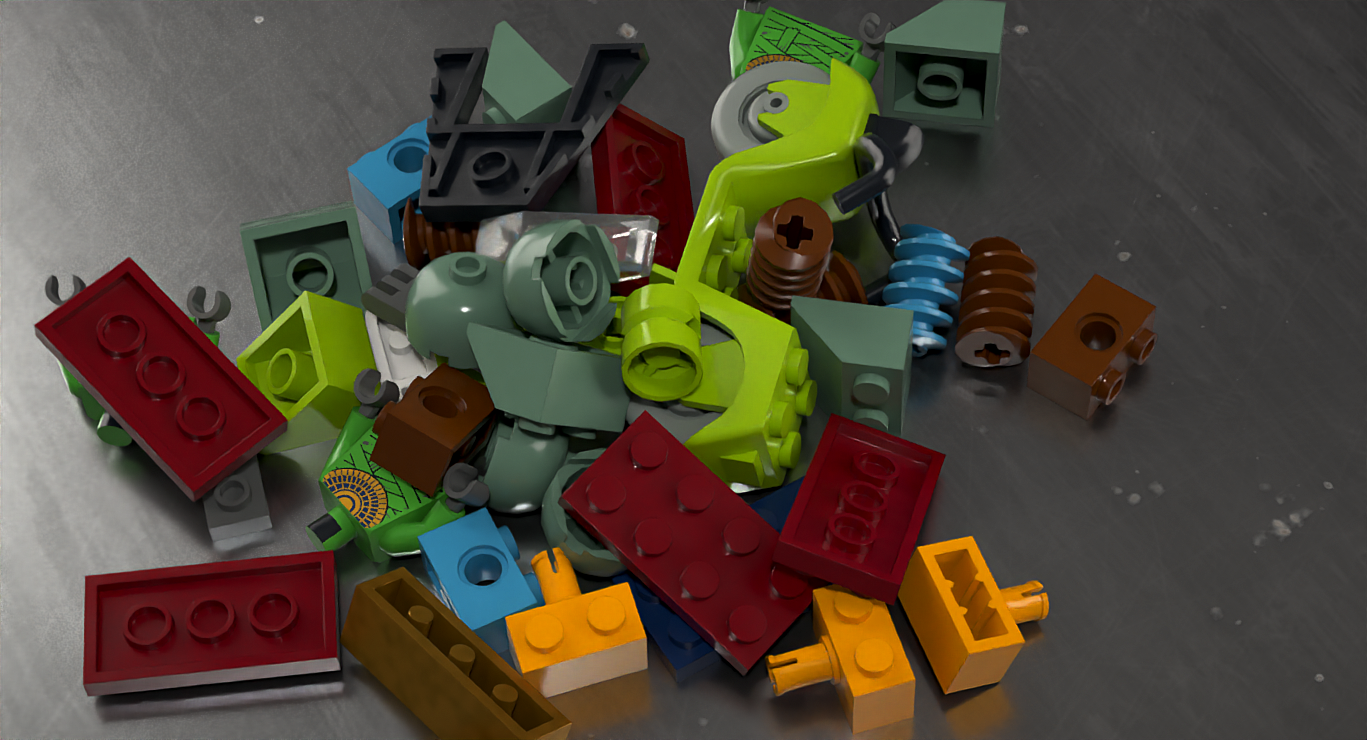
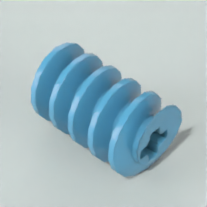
[882,224,970,357]

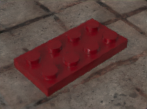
[591,103,695,297]
[34,257,288,502]
[557,410,830,676]
[771,413,946,605]
[83,550,341,697]

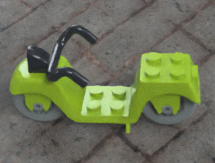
[626,57,925,494]

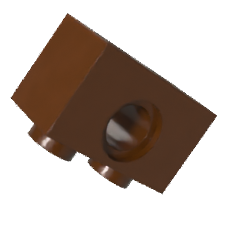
[1027,273,1158,421]
[369,362,500,497]

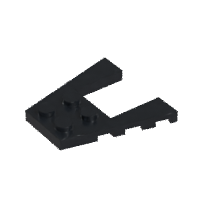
[419,43,650,222]

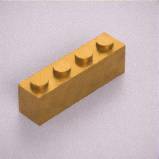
[339,567,572,740]

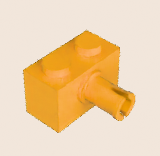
[897,536,1049,694]
[505,547,648,698]
[765,584,916,735]

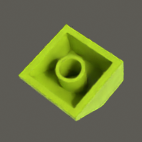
[236,290,381,455]

